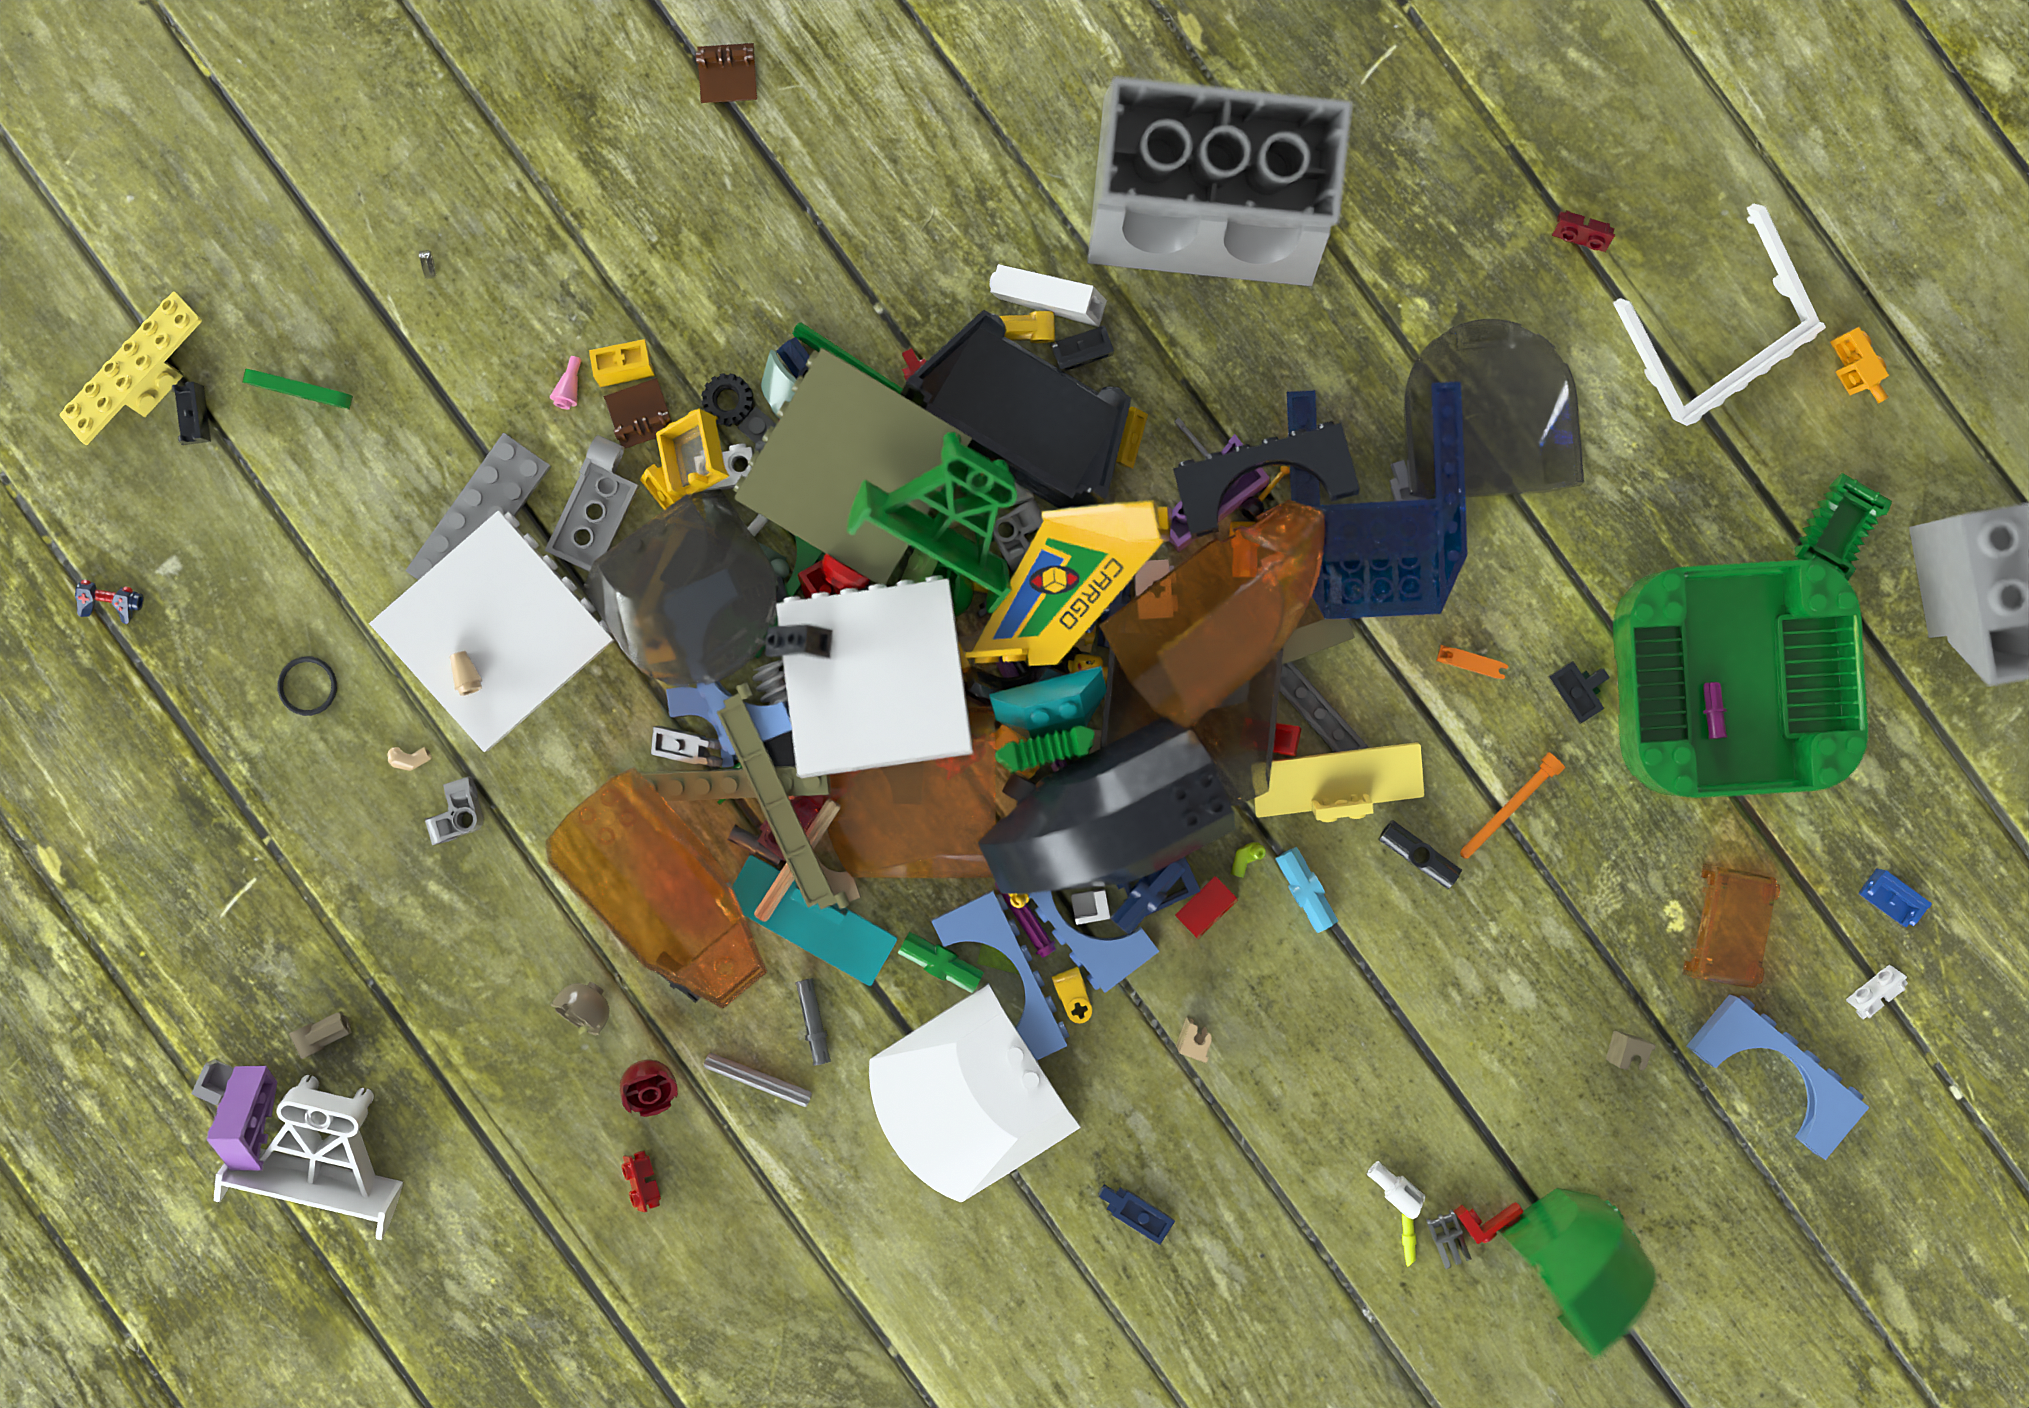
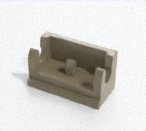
[1606,1030,1656,1071]

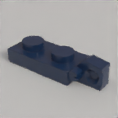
[1098,1184,1175,1245]

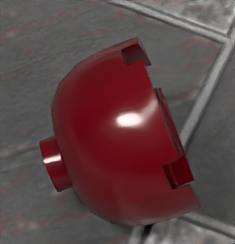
[620,1059,678,1117]

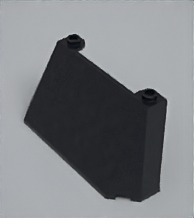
[900,310,1132,510]

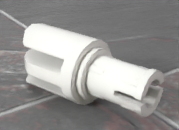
[1367,1161,1425,1219]

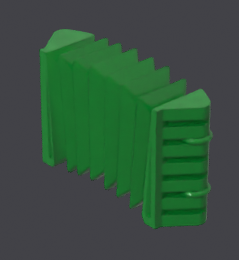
[1794,473,1892,581]
[995,726,1095,774]

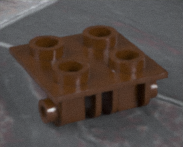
[696,43,757,103]
[604,378,672,449]

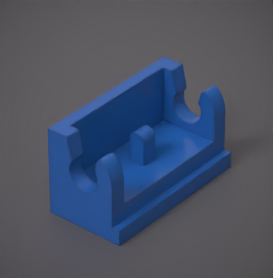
[1858,869,1932,927]

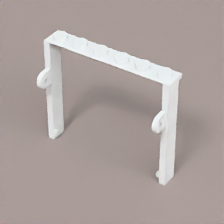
[1613,204,1826,426]

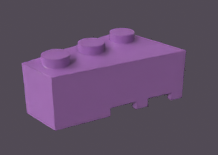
[207,1066,277,1171]

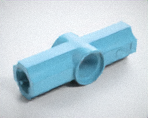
[1275,847,1338,933]

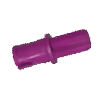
[1703,682,1727,739]

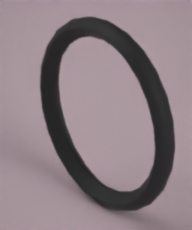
[277,656,337,716]

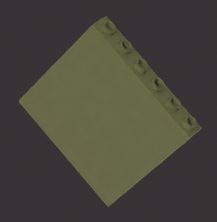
[733,348,972,584]

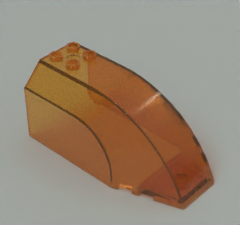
[1100,500,1325,729]
[545,767,767,1009]

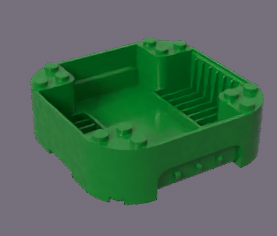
[1613,560,1868,798]

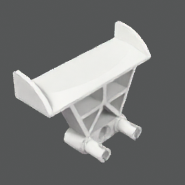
[214,1075,403,1240]

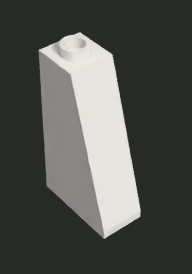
[990,264,1107,327]

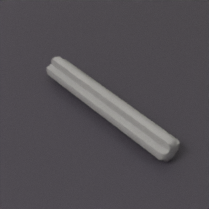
[704,1053,812,1107]

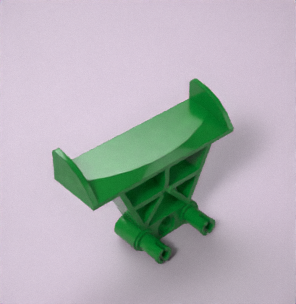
[847,432,1017,614]

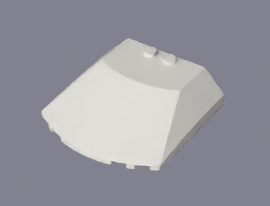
[869,983,1081,1203]

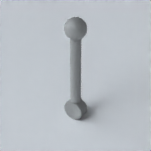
[1174,418,1209,460]

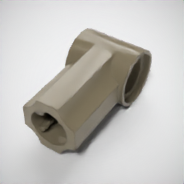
[289,1011,352,1059]

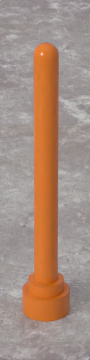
[1460,752,1566,859]

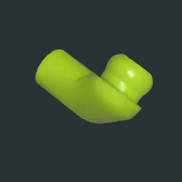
[1230,842,1266,878]

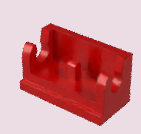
[1175,876,1239,939]

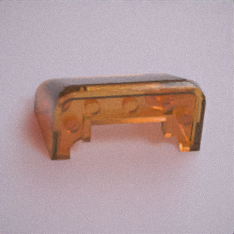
[1682,863,1780,989]

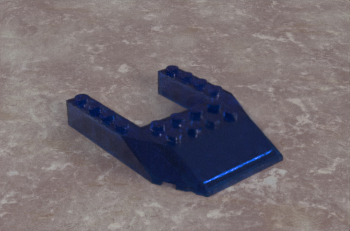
[1286,381,1468,619]

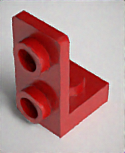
[1454,1202,1524,1244]

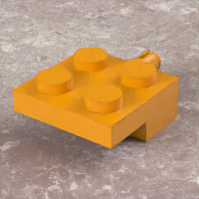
[1830,327,1889,403]

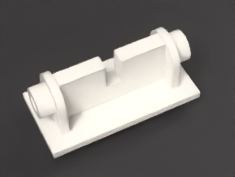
[1846,965,1908,1020]

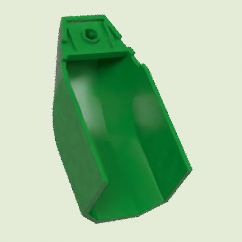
[1498,1188,1657,1359]

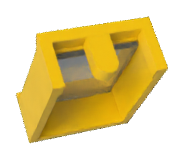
[656,409,729,500]

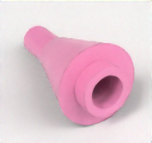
[550,356,581,409]

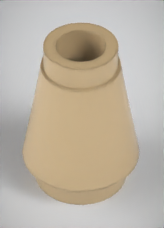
[450,651,483,696]

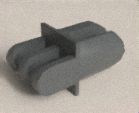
[1426,1209,1472,1269]

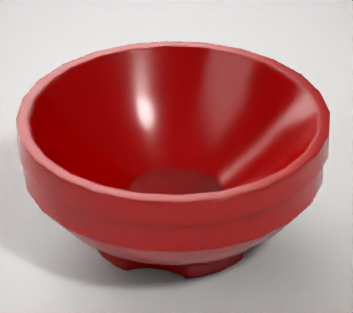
[822,553,871,590]

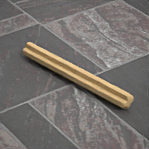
[754,799,840,922]

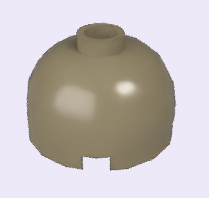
[551,982,610,1036]

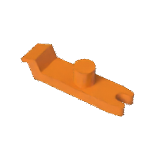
[1436,645,1508,679]

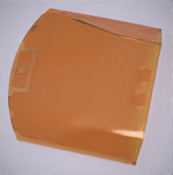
[822,707,995,878]

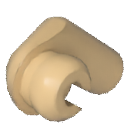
[387,747,432,771]

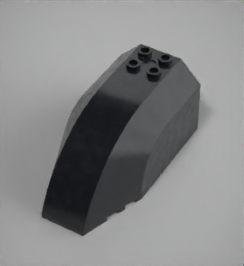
[977,714,1235,894]

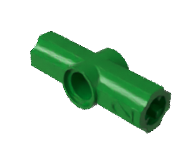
[898,931,984,993]

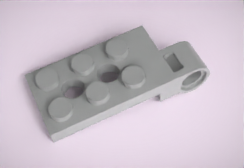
[545,435,640,575]

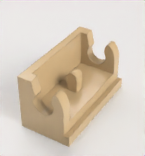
[1176,1017,1211,1063]

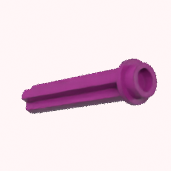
[995,882,1056,958]

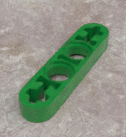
[242,368,353,410]

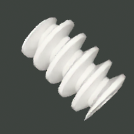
[752,660,789,706]

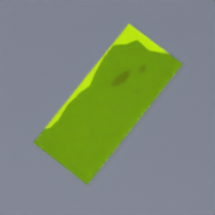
[977,943,1030,975]

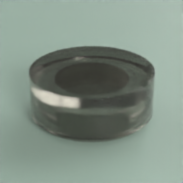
[419,250,437,279]

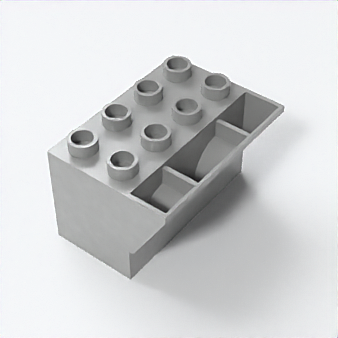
[1087,77,1352,287]
[1909,503,2029,685]

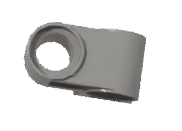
[992,499,1044,574]
[425,776,484,845]

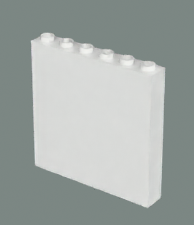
[369,511,616,752]
[776,576,973,778]

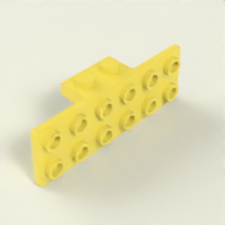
[60,292,202,445]
[1251,742,1424,822]

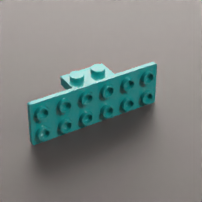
[724,855,898,986]

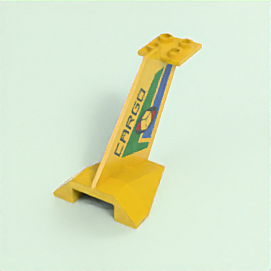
[965,502,1172,666]

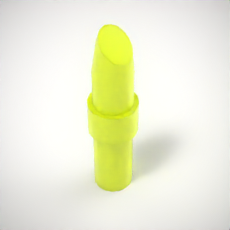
[1402,1213,1417,1267]

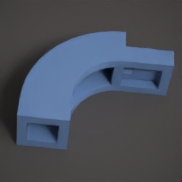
[666,687,739,768]

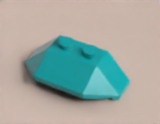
[989,666,1107,740]

